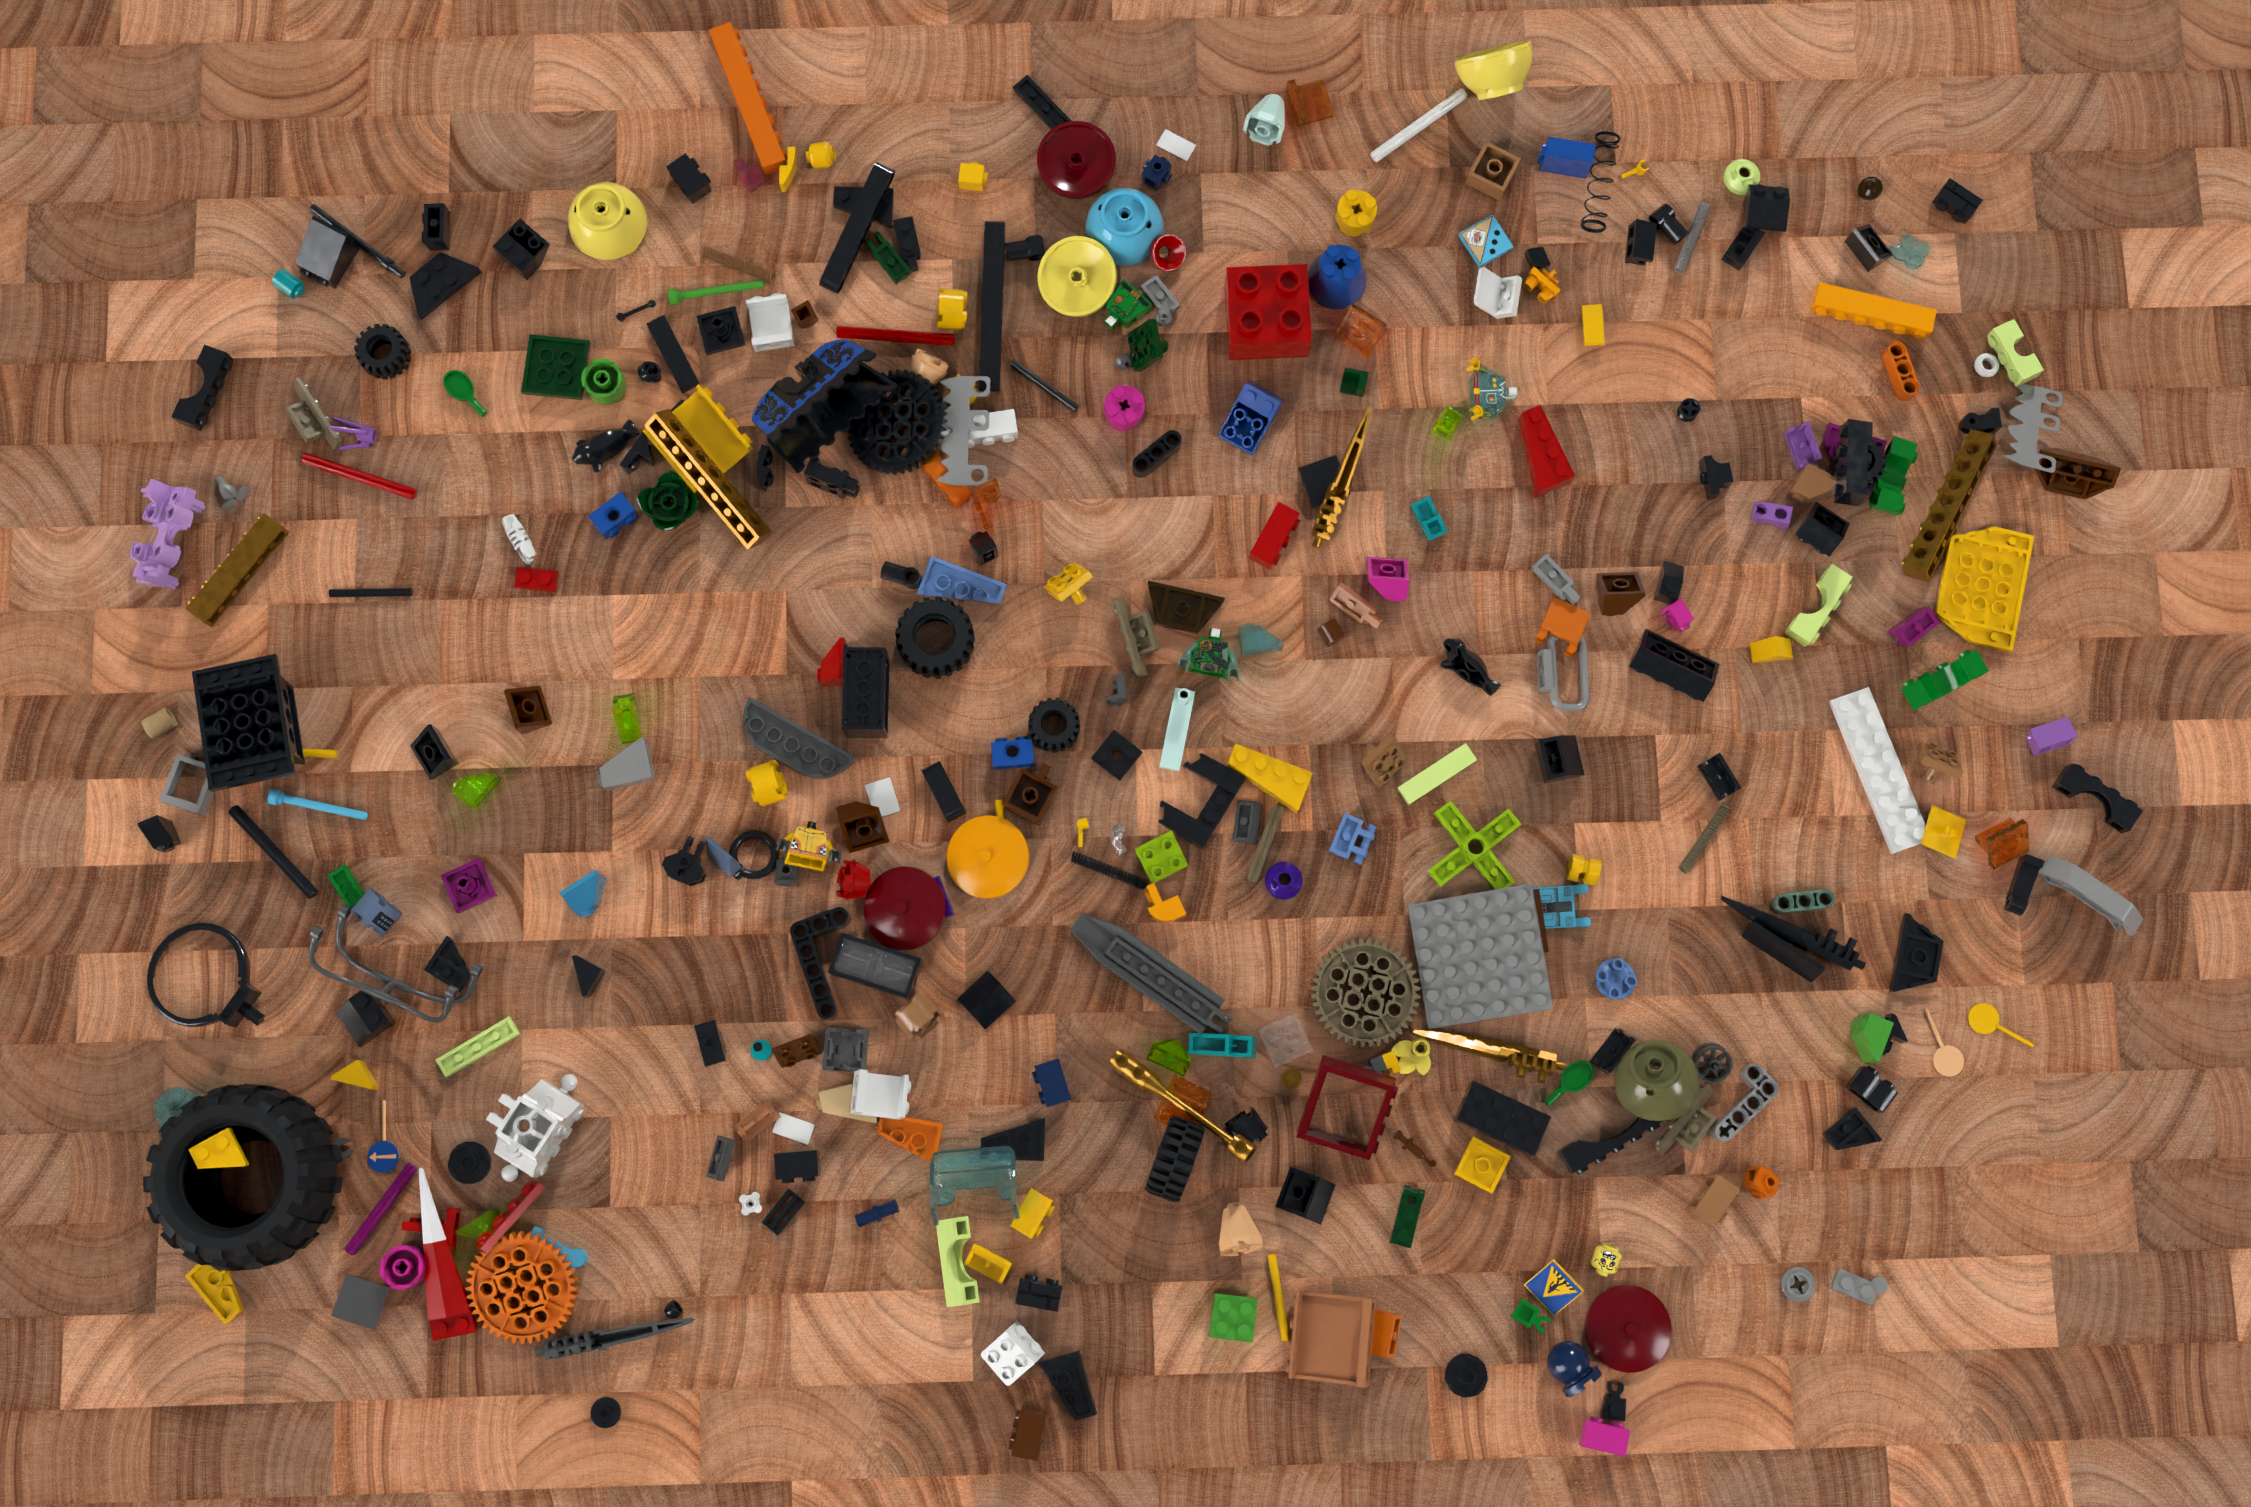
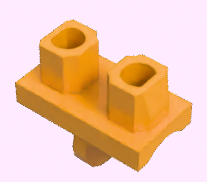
[1523,267,1561,304]

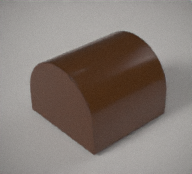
[791,300,818,329]
[1318,619,1346,647]

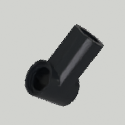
[1648,204,1689,245]
[1004,235,1045,262]
[880,561,922,589]

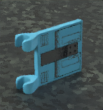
[1533,884,1591,929]

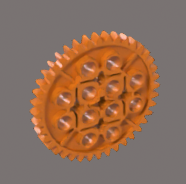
[465,1231,579,1344]

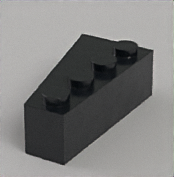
[1832,419,1873,506]

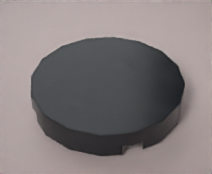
[448,1142,492,1184]
[1445,1354,1488,1397]

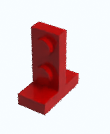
[401,1208,461,1252]

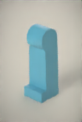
[532,1226,589,1268]

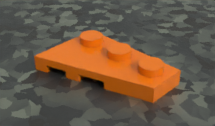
[877,1117,944,1166]

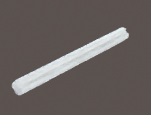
[1370,89,1467,162]

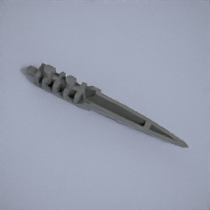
[535,1318,695,1360]

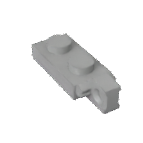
[1530,554,1581,605]

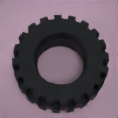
[895,597,975,679]
[1145,1115,1205,1202]

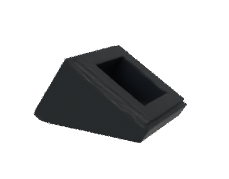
[1524,247,1551,270]

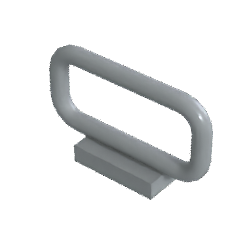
[1536,635,1590,712]

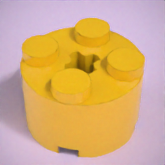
[1335,189,1377,237]
[936,288,967,330]
[746,760,788,807]

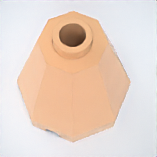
[1219,1202,1263,1256]

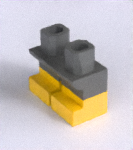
[1363,1051,1402,1075]

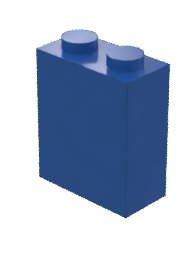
[1537,136,1596,179]

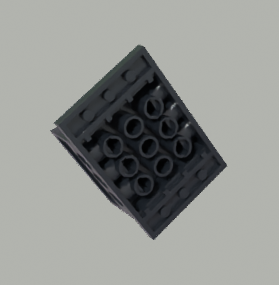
[192,654,305,792]

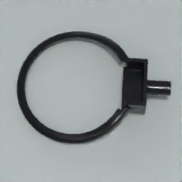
[147,923,265,1028]

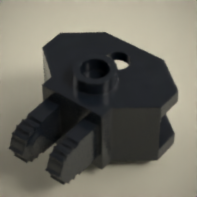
[662,836,707,886]

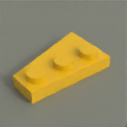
[185,1264,244,1325]

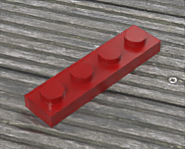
[474,1180,545,1254]

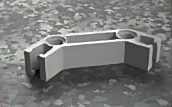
[2039,856,2144,936]

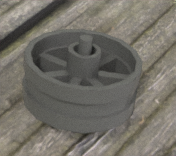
[1692,1042,1733,1083]

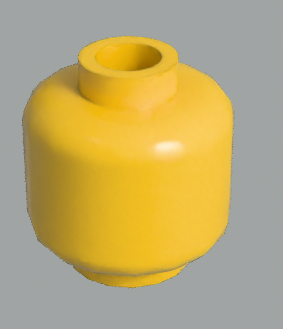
[806,141,836,169]

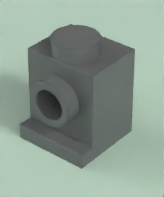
[775,855,799,887]

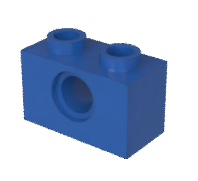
[588,492,639,540]
[991,736,1035,770]

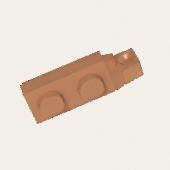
[1329,582,1385,629]

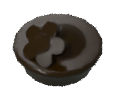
[1858,177,1883,200]

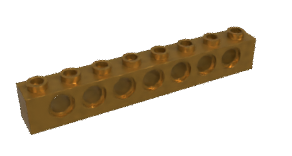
[644,409,772,550]
[1902,429,1997,582]

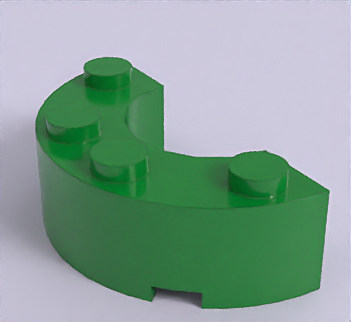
[1869,436,1918,516]
[1901,649,1989,711]

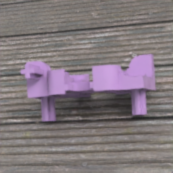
[130,479,205,590]

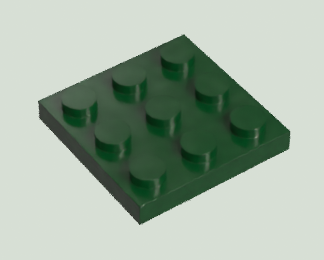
[521,334,591,400]

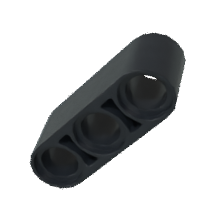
[1132,430,1182,478]
[921,761,966,823]

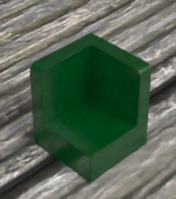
[1340,368,1369,397]

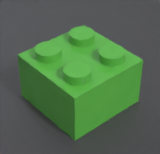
[1209,1292,1258,1343]

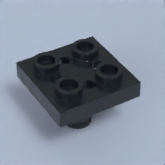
[696,306,746,355]

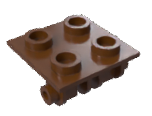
[771,1034,822,1068]

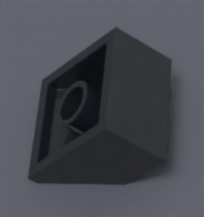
[1743,184,1790,232]
[1795,502,1850,557]
[337,991,396,1048]
[1275,1167,1336,1225]

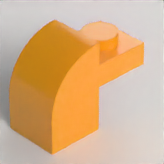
[1144,883,1186,923]

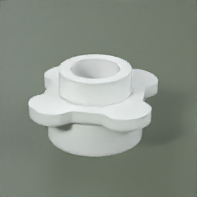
[739,1192,762,1215]

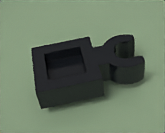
[1602,1382,1626,1421]

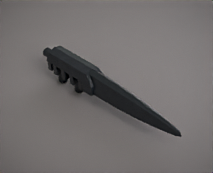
[1721,895,1866,971]

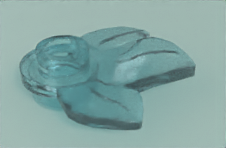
[1889,234,1930,269]

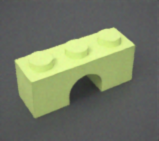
[1987,319,2044,387]

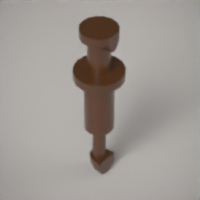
[1393,1130,1436,1167]

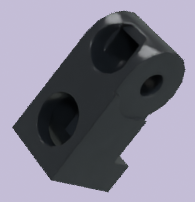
[1959,408,2002,434]

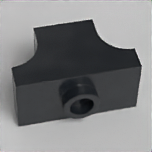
[1699,455,1734,500]
[694,1020,727,1067]

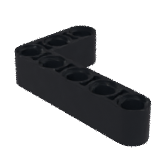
[790,907,851,1021]

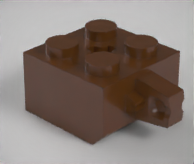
[1002,763,1059,826]

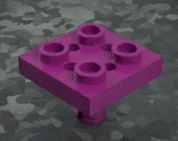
[441,858,497,914]

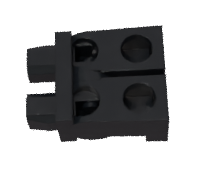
[804,457,860,499]

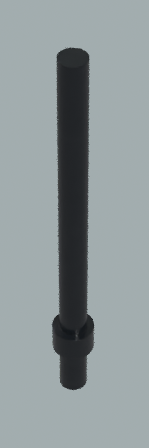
[310,204,406,278]

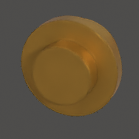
[1281,1068,1302,1089]

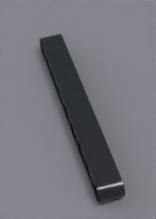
[979,221,1005,392]

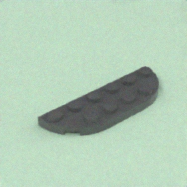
[743,697,856,779]

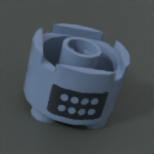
[350,889,403,937]

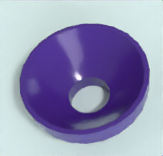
[1265,862,1303,900]

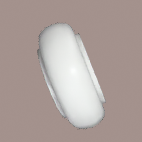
[1974,353,2000,377]

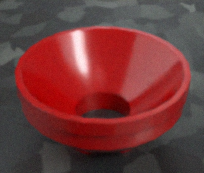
[1150,234,1186,271]

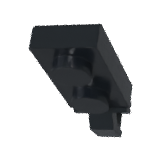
[893,216,921,272]

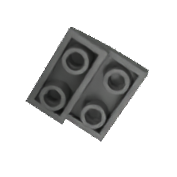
[331,1273,390,1329]

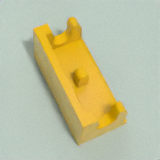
[964,1243,1012,1284]

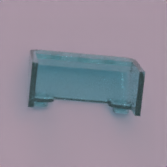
[930,1146,1020,1225]

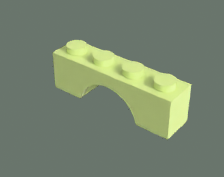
[1784,564,1853,647]
[936,1216,980,1307]

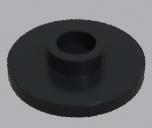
[590,1397,621,1428]

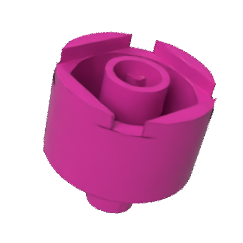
[1104,386,1145,431]
[379,1245,425,1289]

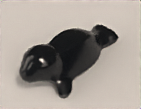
[572,419,640,472]
[1441,638,1501,696]

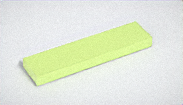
[1397,743,1477,805]
[435,1016,521,1078]

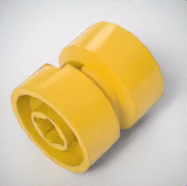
[1566,853,1602,886]

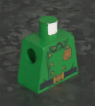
[1104,279,1152,330]

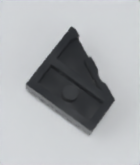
[424,936,470,992]
[1821,1107,1882,1150]

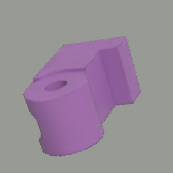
[1751,502,1793,530]

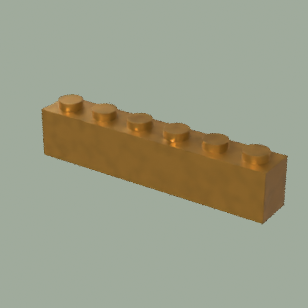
[185,513,289,628]

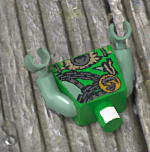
[1176,628,1240,681]

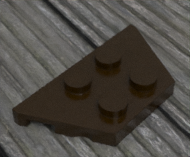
[1148,581,1225,634]

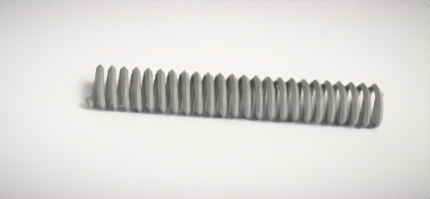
[1674,200,1711,274]

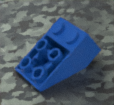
[1218,380,1285,455]

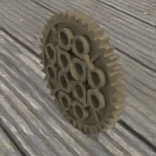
[1310,938,1421,1048]

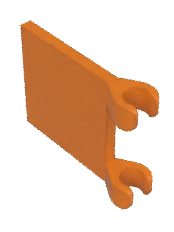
[1534,597,1591,658]

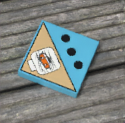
[1458,214,1513,268]

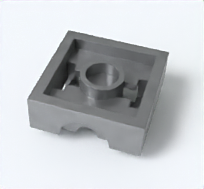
[822,1027,869,1072]

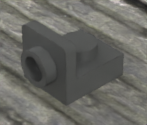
[1106,674,1127,706]

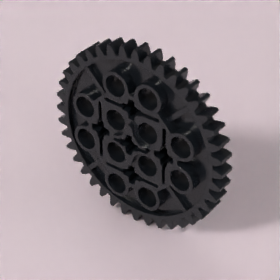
[846,369,948,475]

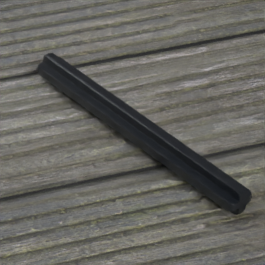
[228,805,318,899]

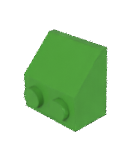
[1850,1013,1894,1064]

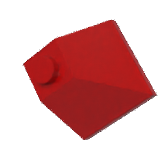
[817,638,848,686]

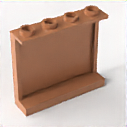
[1286,1290,1376,1388]

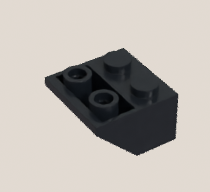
[492,219,550,280]
[1535,735,1585,784]

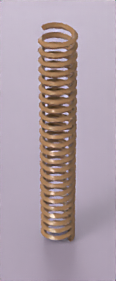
[700,246,776,283]

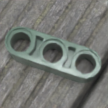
[1770,889,1835,914]

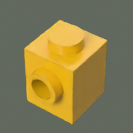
[958,162,988,192]

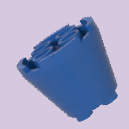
[1308,245,1367,310]

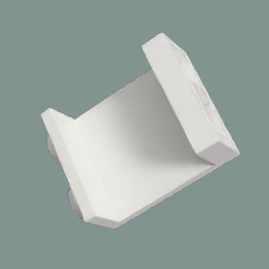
[746,293,795,352]
[850,1069,911,1120]

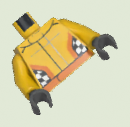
[775,821,841,871]

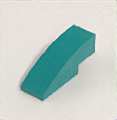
[1188,1033,1257,1059]

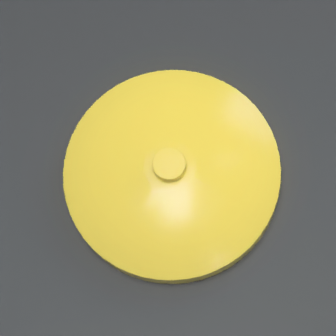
[1037,236,1117,317]

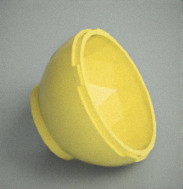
[1454,41,1533,100]
[568,182,648,260]

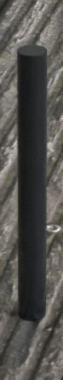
[1011,360,1079,412]
[329,588,413,597]

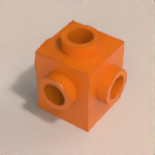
[1741,1165,1780,1200]

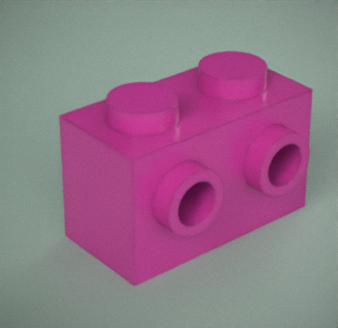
[1579,1416,1630,1457]

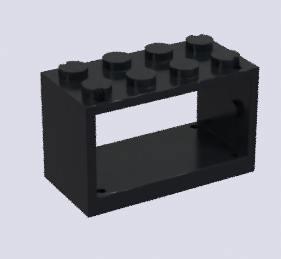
[842,647,890,738]

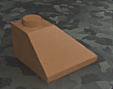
[1787,463,1837,504]

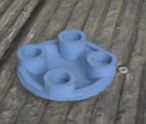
[1595,958,1637,1000]

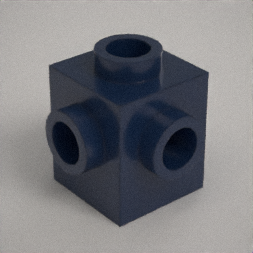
[1141,155,1172,191]

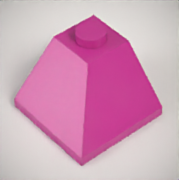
[1367,557,1409,602]

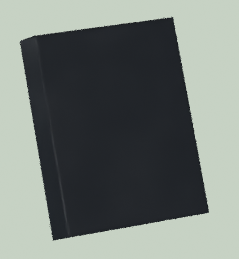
[1844,224,1893,272]
[410,724,459,780]
[957,971,1016,1030]

